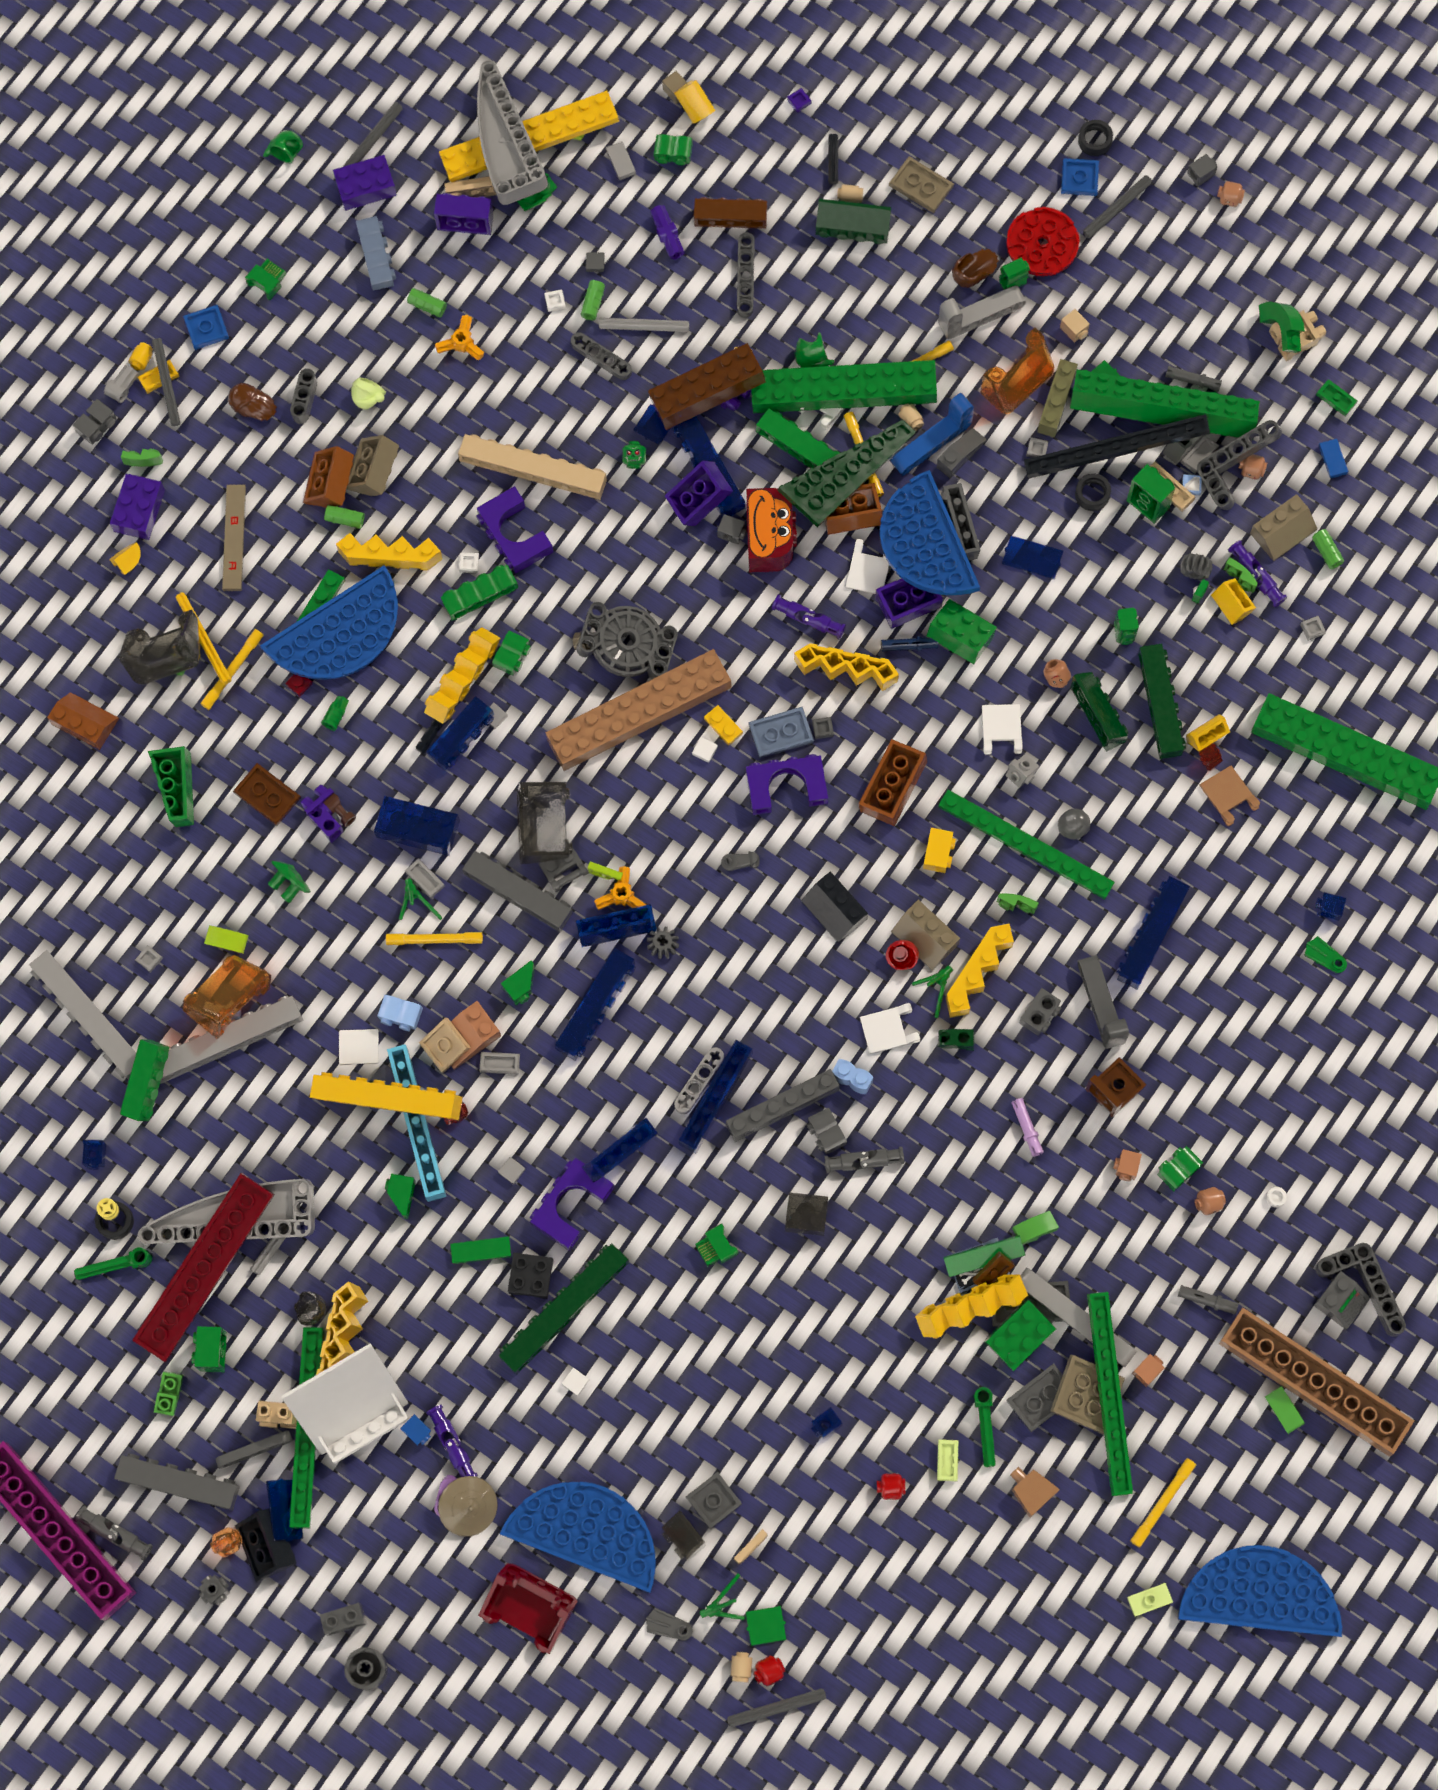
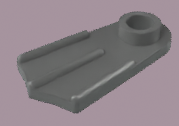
[646,1608,693,1640]

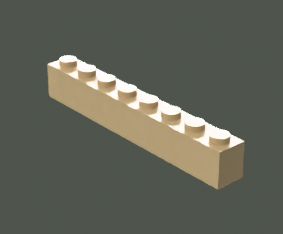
[458,434,607,500]

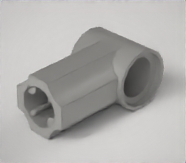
[104,365,139,403]

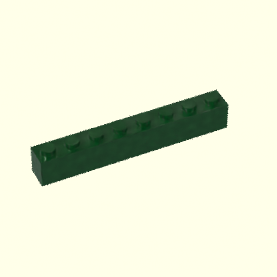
[498,1243,629,1375]

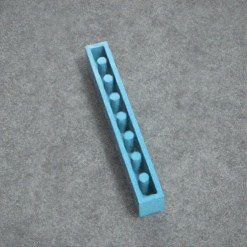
[387,1044,447,1202]

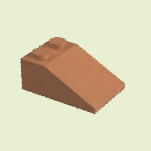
[451,1001,501,1070]

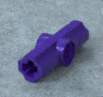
[650,205,685,260]

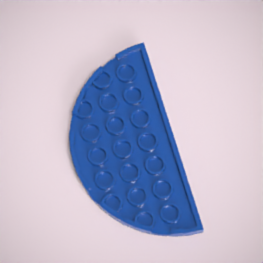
[880,470,980,595]
[260,565,398,680]
[500,1482,656,1593]
[1178,1545,1342,1637]

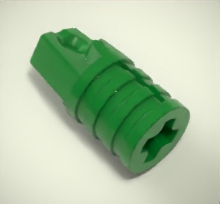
[321,696,349,731]

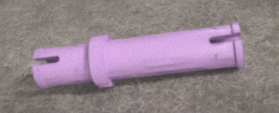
[1011,1098,1044,1157]

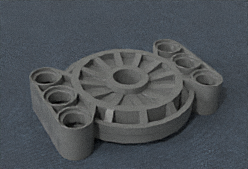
[576,602,678,679]

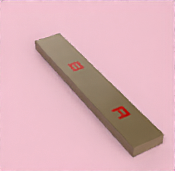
[222,485,246,591]

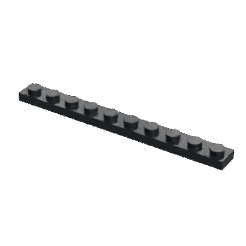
[1024,414,1211,479]

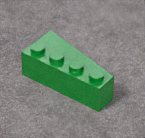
[148,746,194,827]

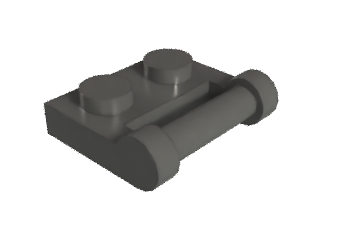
[538,845,589,892]

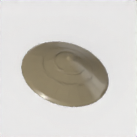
[438,1476,497,1537]

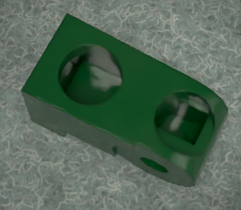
[938,1029,975,1051]

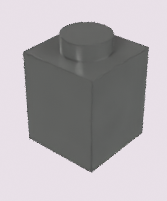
[1187,153,1217,186]

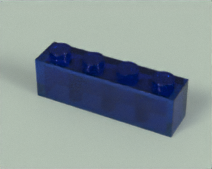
[426,696,494,771]
[576,904,657,947]
[582,1118,658,1183]

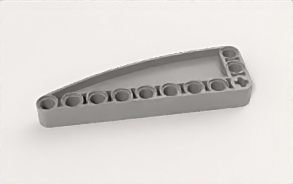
[477,60,548,205]
[138,1179,315,1244]

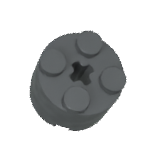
[344,1648,388,1690]

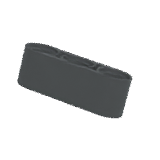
[290,368,317,424]

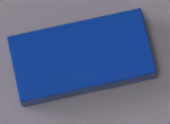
[1318,439,1349,478]

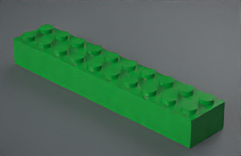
[752,360,937,414]
[1070,369,1260,439]
[1251,693,1438,810]

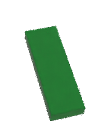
[450,1236,512,1264]

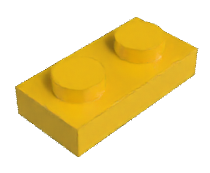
[704,705,743,746]

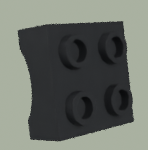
[508,1252,554,1299]

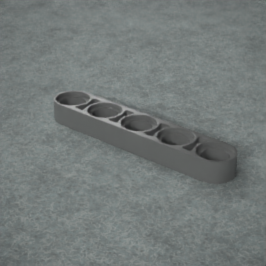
[737,232,755,318]

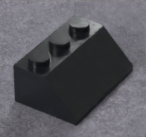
[801,871,868,944]
[235,1507,297,1582]

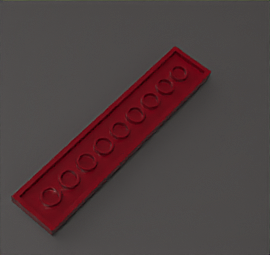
[132,1173,275,1362]

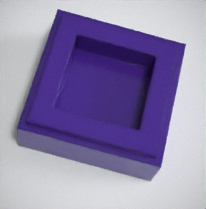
[787,88,812,113]

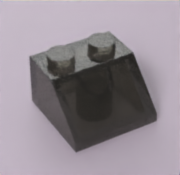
[785,1192,828,1236]
[662,1511,706,1561]

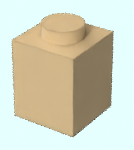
[1060,309,1090,343]

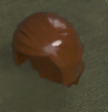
[952,249,999,288]
[228,383,277,421]

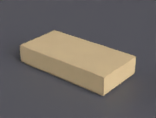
[734,1529,767,1564]

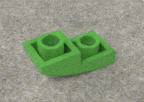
[121,449,164,467]
[1224,557,1258,593]
[996,893,1039,914]
[1012,1211,1059,1245]
[154,1371,184,1416]
[1265,1386,1305,1434]

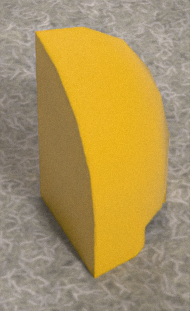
[109,542,141,575]

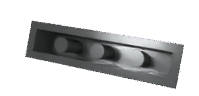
[941,483,980,561]

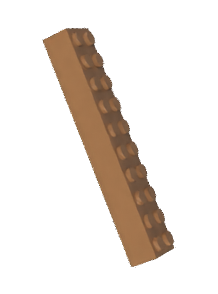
[545,649,731,771]
[1219,1308,1414,1457]

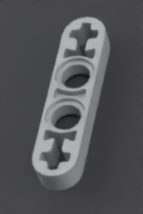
[675,1048,724,1114]

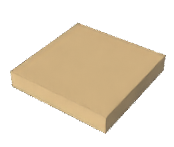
[419,1018,471,1073]

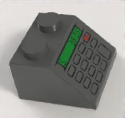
[1314,1271,1370,1330]

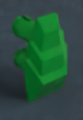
[517,173,557,211]
[268,861,311,903]

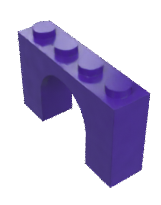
[476,486,553,574]
[746,754,828,815]
[530,1158,615,1251]

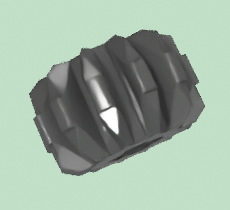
[1180,553,1213,580]
[647,927,679,959]

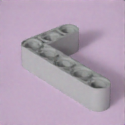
[938,286,1027,339]

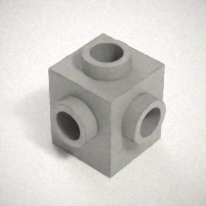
[1005,754,1039,788]

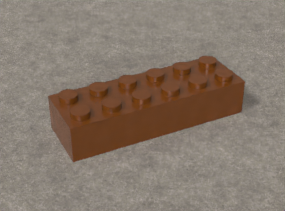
[648,343,766,430]

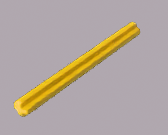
[176,592,232,685]

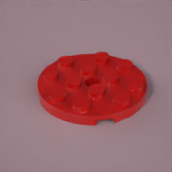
[1006,207,1080,276]

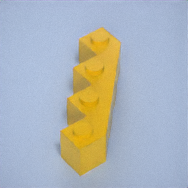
[336,533,442,570]
[424,627,501,724]
[794,643,899,691]
[946,924,1014,1018]
[915,1274,1028,1338]
[316,1282,369,1375]

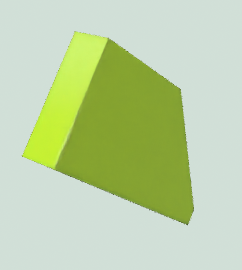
[588,861,623,880]

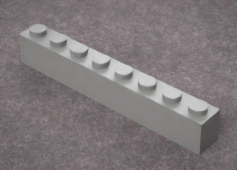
[29,950,136,1080]
[160,996,304,1084]

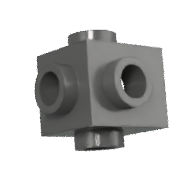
[198,1575,230,1605]

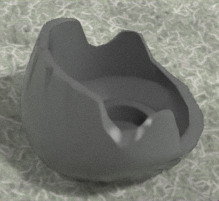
[1057,808,1090,840]

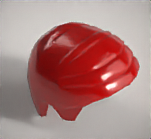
[886,940,919,970]

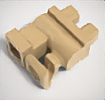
[1269,310,1327,362]
[256,1401,297,1429]

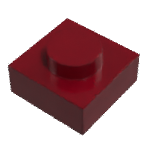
[285,674,312,697]

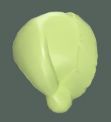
[351,377,386,410]

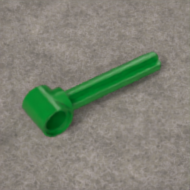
[74,1247,152,1280]
[974,1387,996,1467]

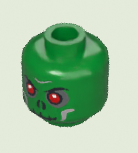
[622,441,646,469]

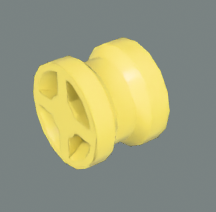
[97,1198,119,1220]

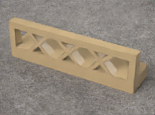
[444,176,496,198]

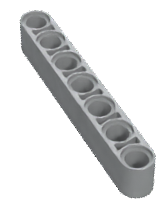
[1020,1267,1137,1367]

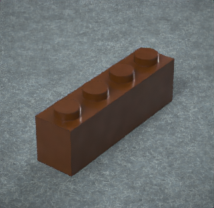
[694,197,767,229]

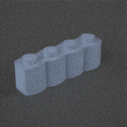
[356,216,396,291]

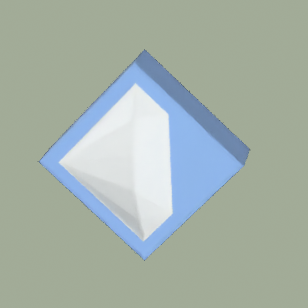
[1182,474,1202,495]

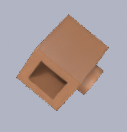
[1113,1149,1142,1182]
[1132,1354,1165,1387]

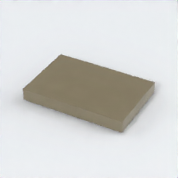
[889,156,954,213]

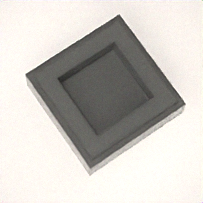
[586,252,605,272]
[812,717,834,739]

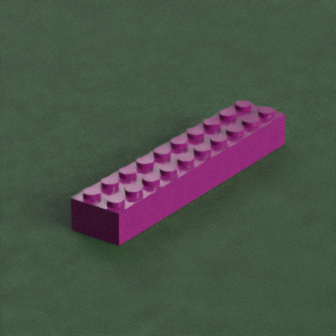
[0,1441,136,1621]

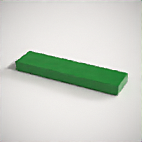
[944,1235,1025,1277]

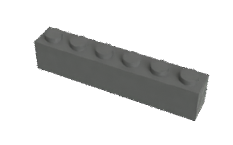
[462,851,573,932]
[726,1069,839,1142]
[114,1453,240,1511]

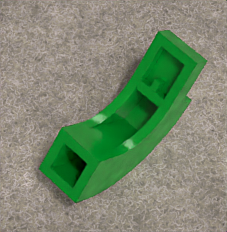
[1259,302,1305,353]

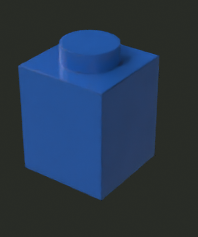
[400,1414,431,1445]

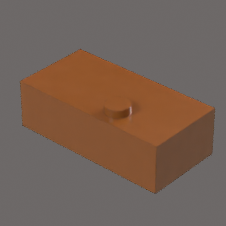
[858,739,928,826]

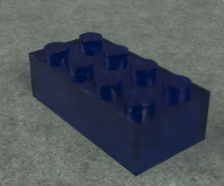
[374,796,460,856]

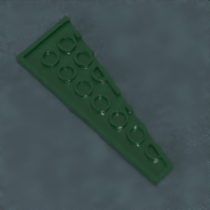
[778,420,916,527]

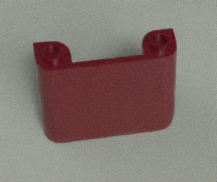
[478,1563,577,1654]

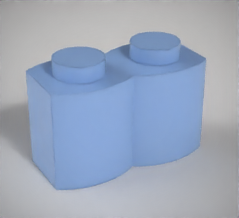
[377,995,423,1031]
[832,1059,873,1094]

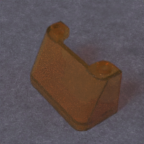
[980,327,1055,414]
[183,955,271,1039]

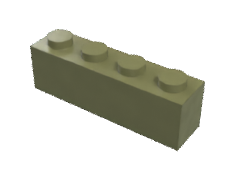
[1037,359,1078,438]

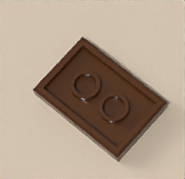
[233,763,301,826]

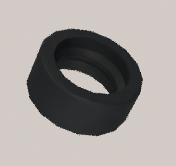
[1078,120,1113,156]
[1075,473,1111,511]
[94,1201,134,1240]

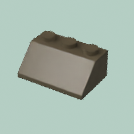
[346,435,399,496]
[1250,494,1317,562]
[891,899,960,971]

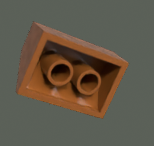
[303,446,354,508]
[824,483,882,535]
[47,692,119,750]

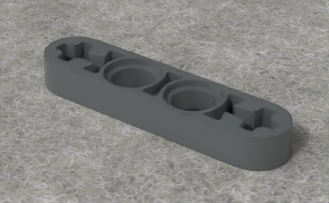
[571,333,632,380]
[215,1431,292,1469]

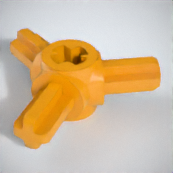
[435,315,484,360]
[594,866,647,914]

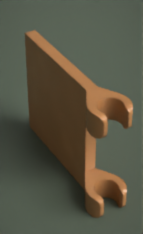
[1199,766,1260,826]

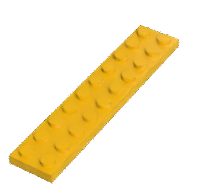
[439,90,620,182]

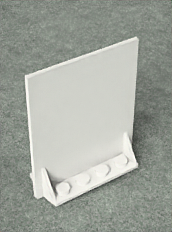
[281,1343,409,1464]

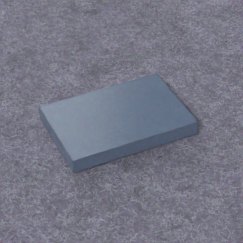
[748,706,814,759]

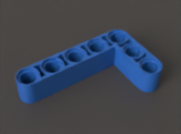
[890,393,974,476]

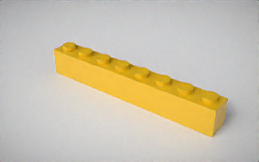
[309,1072,463,1120]

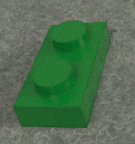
[1316,379,1358,417]

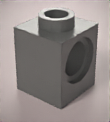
[717,514,747,544]

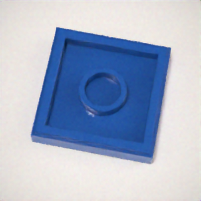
[1061,158,1099,196]
[183,304,229,350]

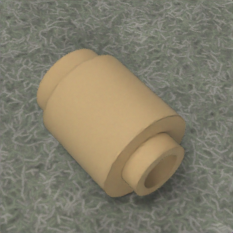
[837,184,863,203]
[898,404,924,431]
[731,1652,752,1682]

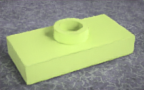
[937,1440,958,1482]
[1127,1583,1173,1617]

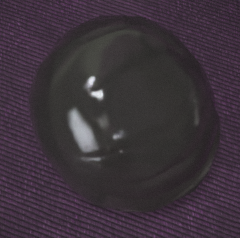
[294,1291,327,1326]

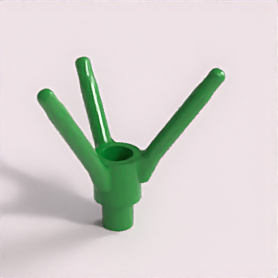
[399,879,442,920]
[912,966,953,1018]
[700,1573,745,1620]

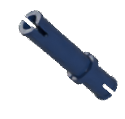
[881,636,938,652]

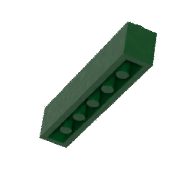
[1138,644,1186,759]

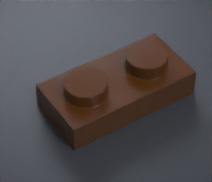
[972,1251,1015,1286]

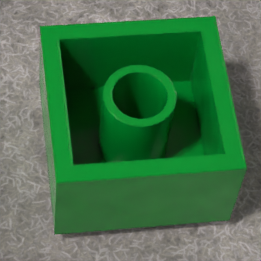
[192,1326,227,1372]

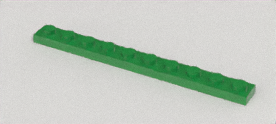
[938,790,1115,900]
[1087,1292,1133,1496]
[289,1327,324,1529]

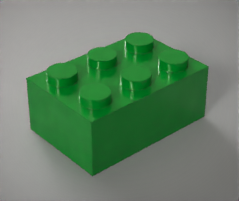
[1127,464,1176,524]
[926,599,997,664]
[984,1300,1056,1371]

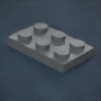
[1006,1364,1063,1432]

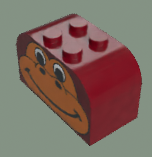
[746,488,797,572]

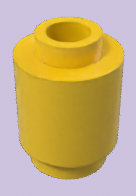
[128,342,153,371]

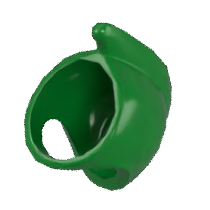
[263,130,303,163]
[795,332,834,368]

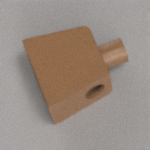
[1010,1467,1059,1518]

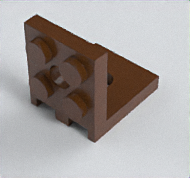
[1085,1057,1147,1118]

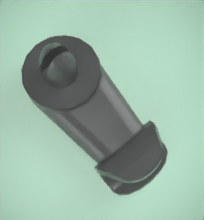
[721,851,760,871]

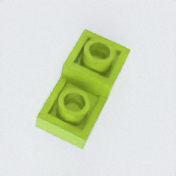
[204,925,249,954]

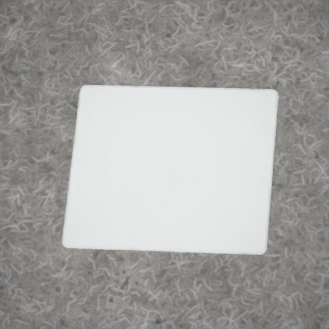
[339,1029,379,1064]

